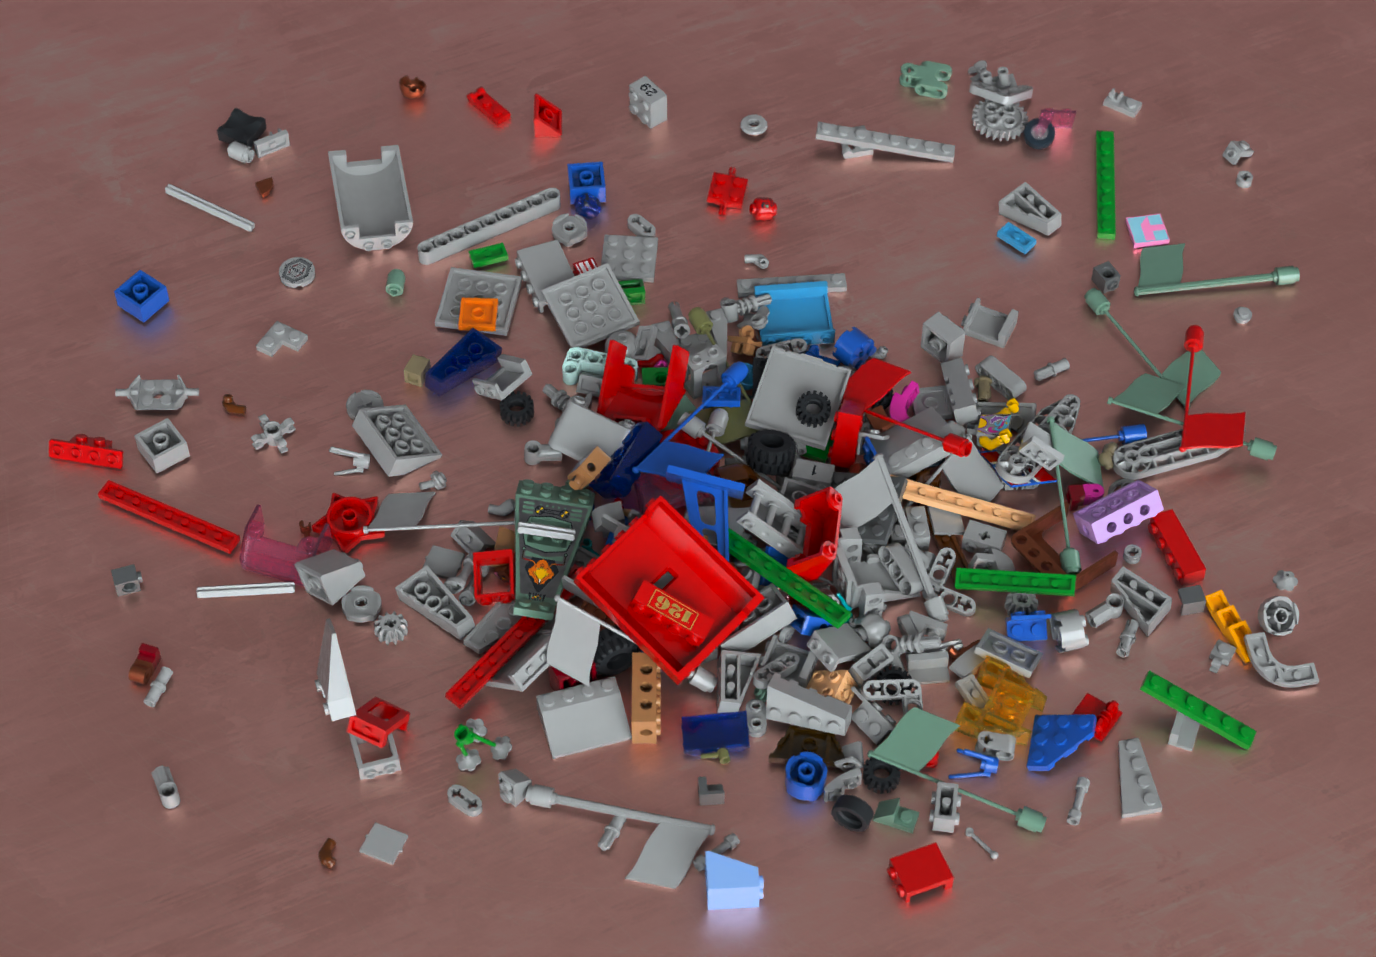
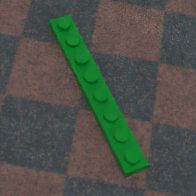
[1095,131,1116,239]
[716,528,851,629]

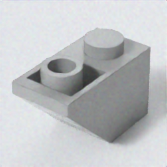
[498,769,532,807]

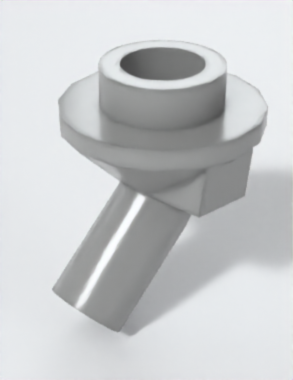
[419,471,447,490]

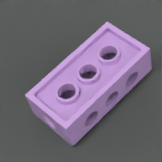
[1073,479,1164,544]

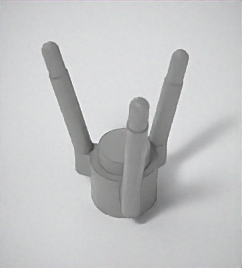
[329,446,370,475]

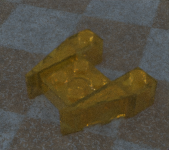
[955,655,1047,745]

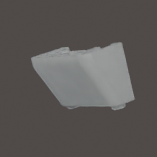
[548,395,641,475]

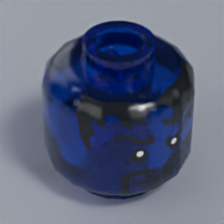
[574,193,602,219]

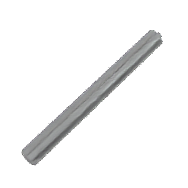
[165,184,255,232]

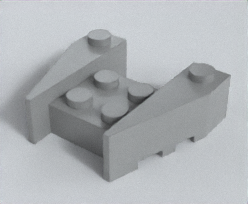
[651,308,727,382]

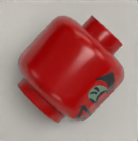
[749,197,777,221]

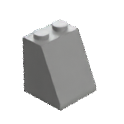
[294,549,366,606]

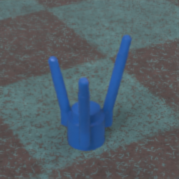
[948,748,999,779]

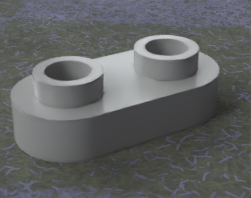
[746,699,767,738]

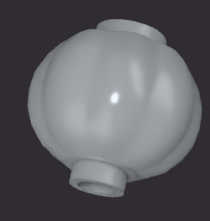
[854,613,891,650]

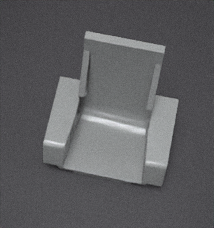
[832,527,921,617]

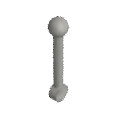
[965,827,999,859]

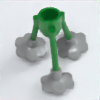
[454,718,512,771]

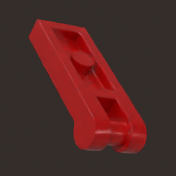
[466,87,511,126]

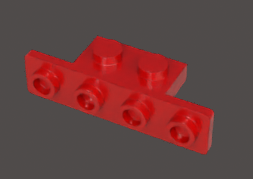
[49,434,123,469]

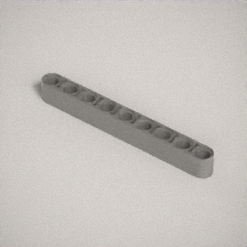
[417,188,561,265]

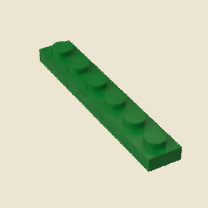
[955,568,1076,596]
[1140,670,1257,750]

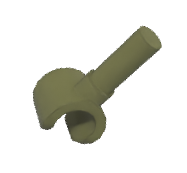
[701,748,730,764]

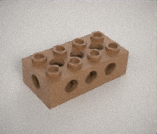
[631,652,661,744]

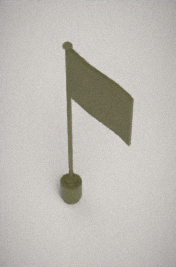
[688,307,759,446]

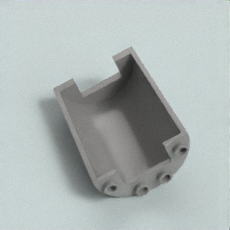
[328,145,413,251]

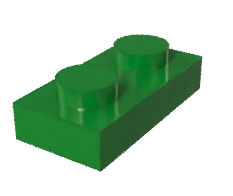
[469,243,508,268]

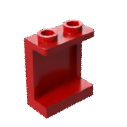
[887,842,954,903]

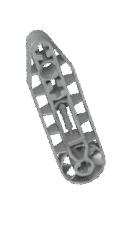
[996,394,1081,484]
[1112,426,1246,480]

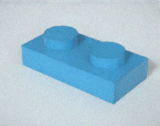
[997,222,1037,254]

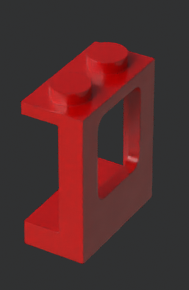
[347,697,410,748]

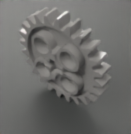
[971,98,1028,141]

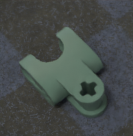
[899,61,952,99]

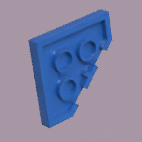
[1027,714,1097,771]

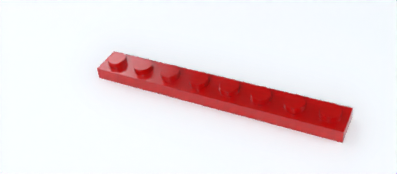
[98,480,240,554]

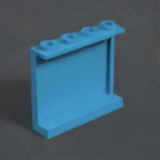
[754,281,835,346]

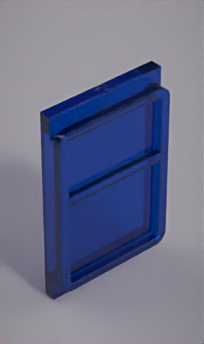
[681,711,750,756]

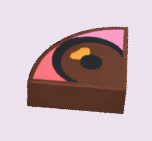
[493,566,510,584]

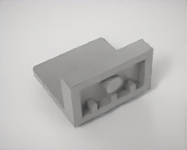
[1019,422,1065,471]

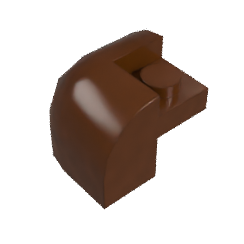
[714,463,758,502]

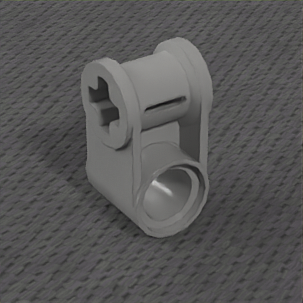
[975,731,1016,761]

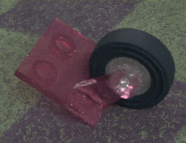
[1023,108,1076,149]

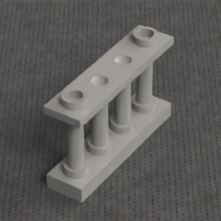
[736,479,806,559]

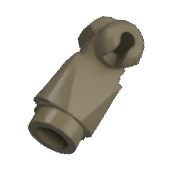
[974,375,992,402]
[1098,442,1118,470]

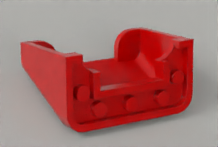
[786,486,843,582]

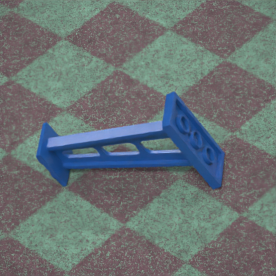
[666,465,745,562]

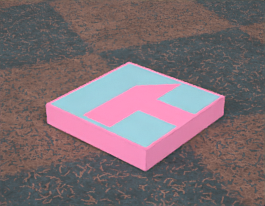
[1125,214,1170,248]

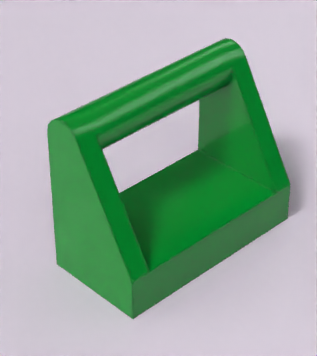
[618,279,645,305]

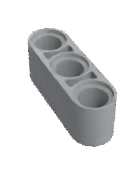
[975,355,1027,400]
[878,542,924,596]

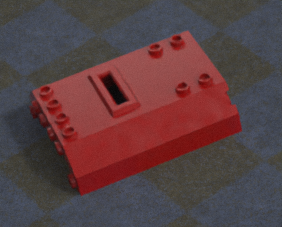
[574,495,765,685]

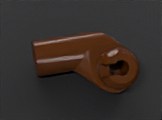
[222,394,246,415]
[318,838,336,868]

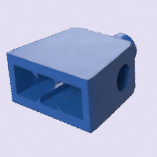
[790,604,833,636]

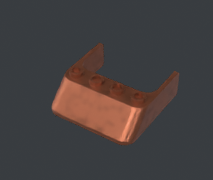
[1011,501,1118,591]

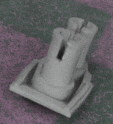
[981,67,1017,90]

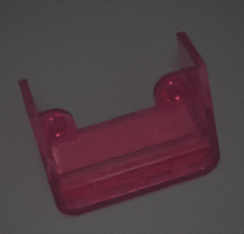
[239,504,332,586]

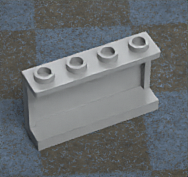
[515,239,575,313]

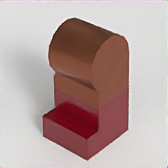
[129,643,161,684]

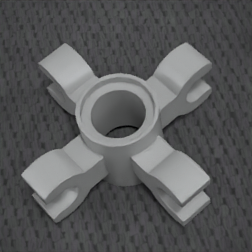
[251,414,296,454]

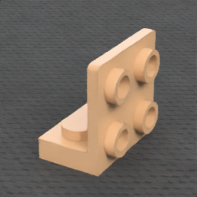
[806,670,858,704]

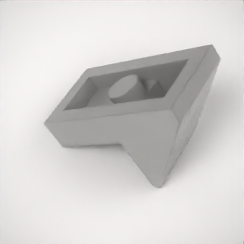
[631,325,661,361]
[909,610,948,641]

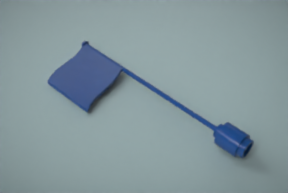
[632,361,749,477]

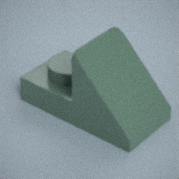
[873,798,919,834]

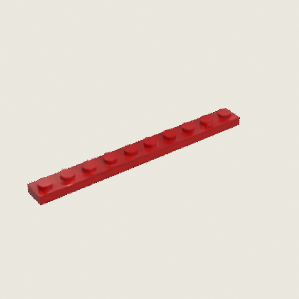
[445,564,580,709]

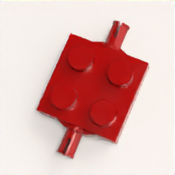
[707,167,748,216]

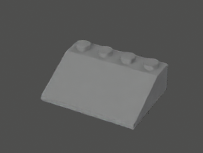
[352,404,442,477]
[870,406,955,478]
[536,676,632,759]

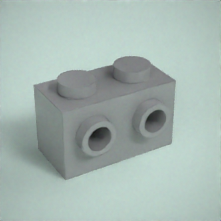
[929,782,962,833]

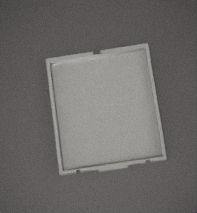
[745,346,851,450]

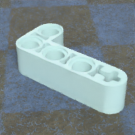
[562,347,638,385]

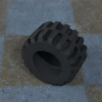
[746,429,796,475]
[593,625,641,676]

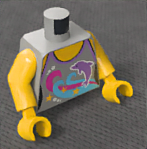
[967,398,1019,452]

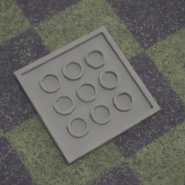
[542,263,640,348]
[435,267,522,336]

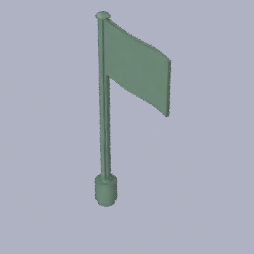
[1134,243,1300,297]

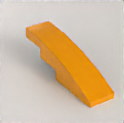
[1205,590,1252,663]

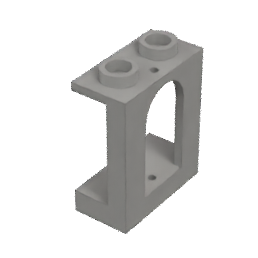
[684,344,726,399]

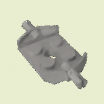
[115,375,200,410]

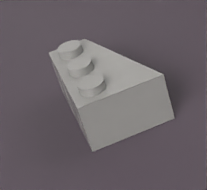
[1110,567,1172,637]
[717,650,761,716]

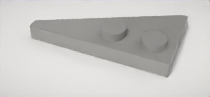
[975,402,1037,433]

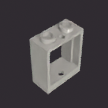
[349,719,401,780]

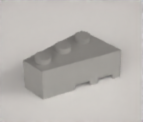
[998,182,1061,236]

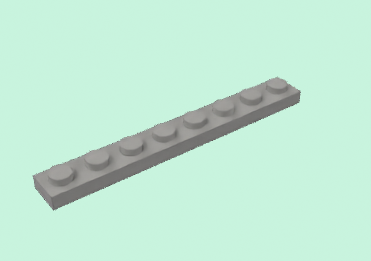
[815,122,955,163]

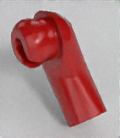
[638,353,664,368]

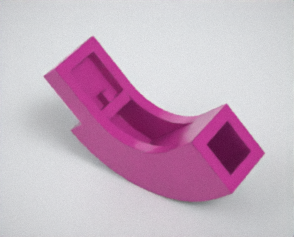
[890,381,920,426]

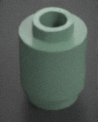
[385,269,406,296]

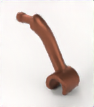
[299,520,319,554]

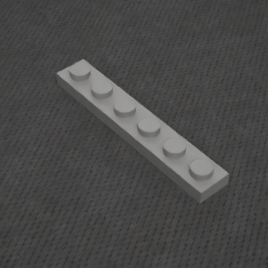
[737,273,847,298]

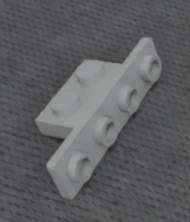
[851,686,897,746]

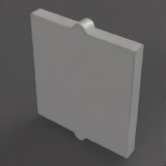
[927,506,965,536]
[423,545,465,579]
[359,822,408,865]

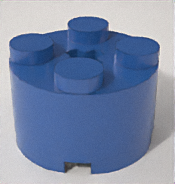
[832,327,876,370]
[785,752,827,801]

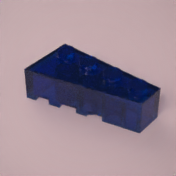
[425,328,502,396]
[589,422,663,499]

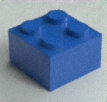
[568,162,606,204]
[114,270,169,323]

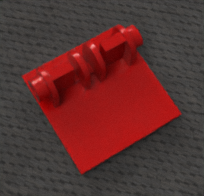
[1071,693,1123,742]

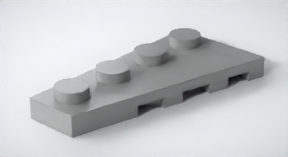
[1118,737,1163,819]

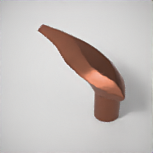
[946,639,980,663]

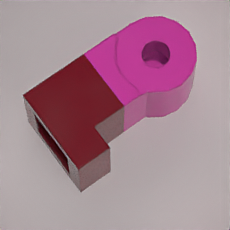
[1066,484,1104,511]

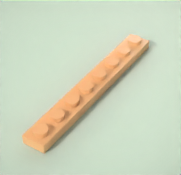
[890,474,1036,531]

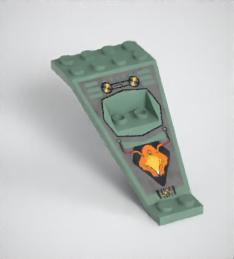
[513,479,595,621]

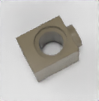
[403,354,431,387]

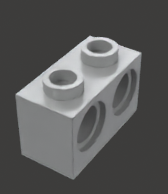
[848,643,895,688]

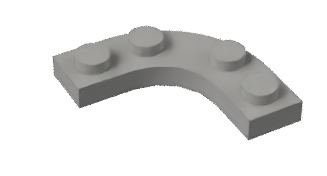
[1244,632,1319,688]

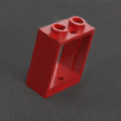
[473,549,515,606]

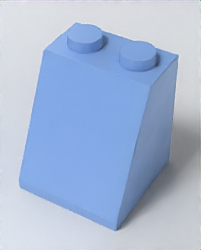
[705,851,764,910]

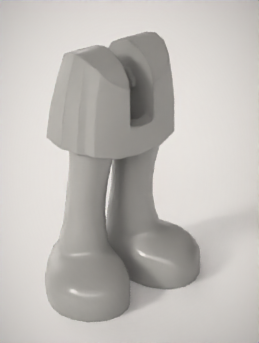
[444,549,490,606]

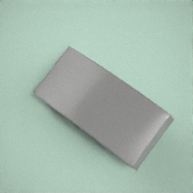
[949,644,991,678]
[823,768,862,802]

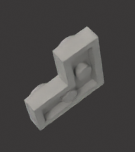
[256,321,308,357]

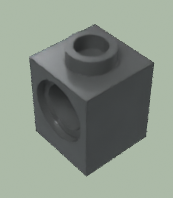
[1091,261,1121,294]
[111,564,143,597]

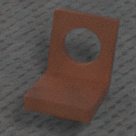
[865,405,898,434]

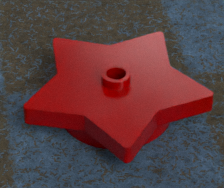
[312,493,385,554]

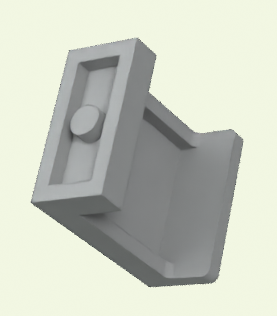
[961,298,1019,348]
[472,354,532,401]
[807,623,872,672]
[758,634,818,688]

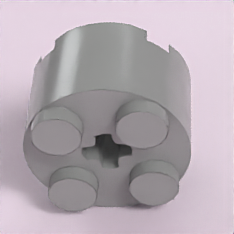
[1049,609,1089,653]

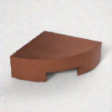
[255,177,274,198]

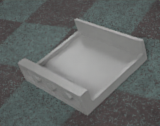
[485,629,552,692]

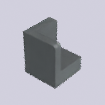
[1178,585,1206,616]
[698,777,725,806]

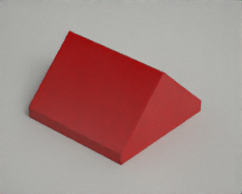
[534,93,562,137]

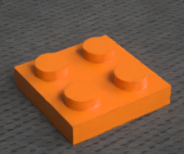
[458,298,499,331]

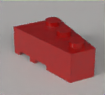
[828,399,867,468]

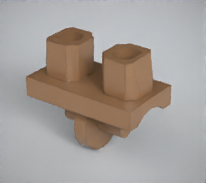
[727,325,763,356]

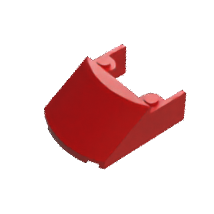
[597,340,689,436]

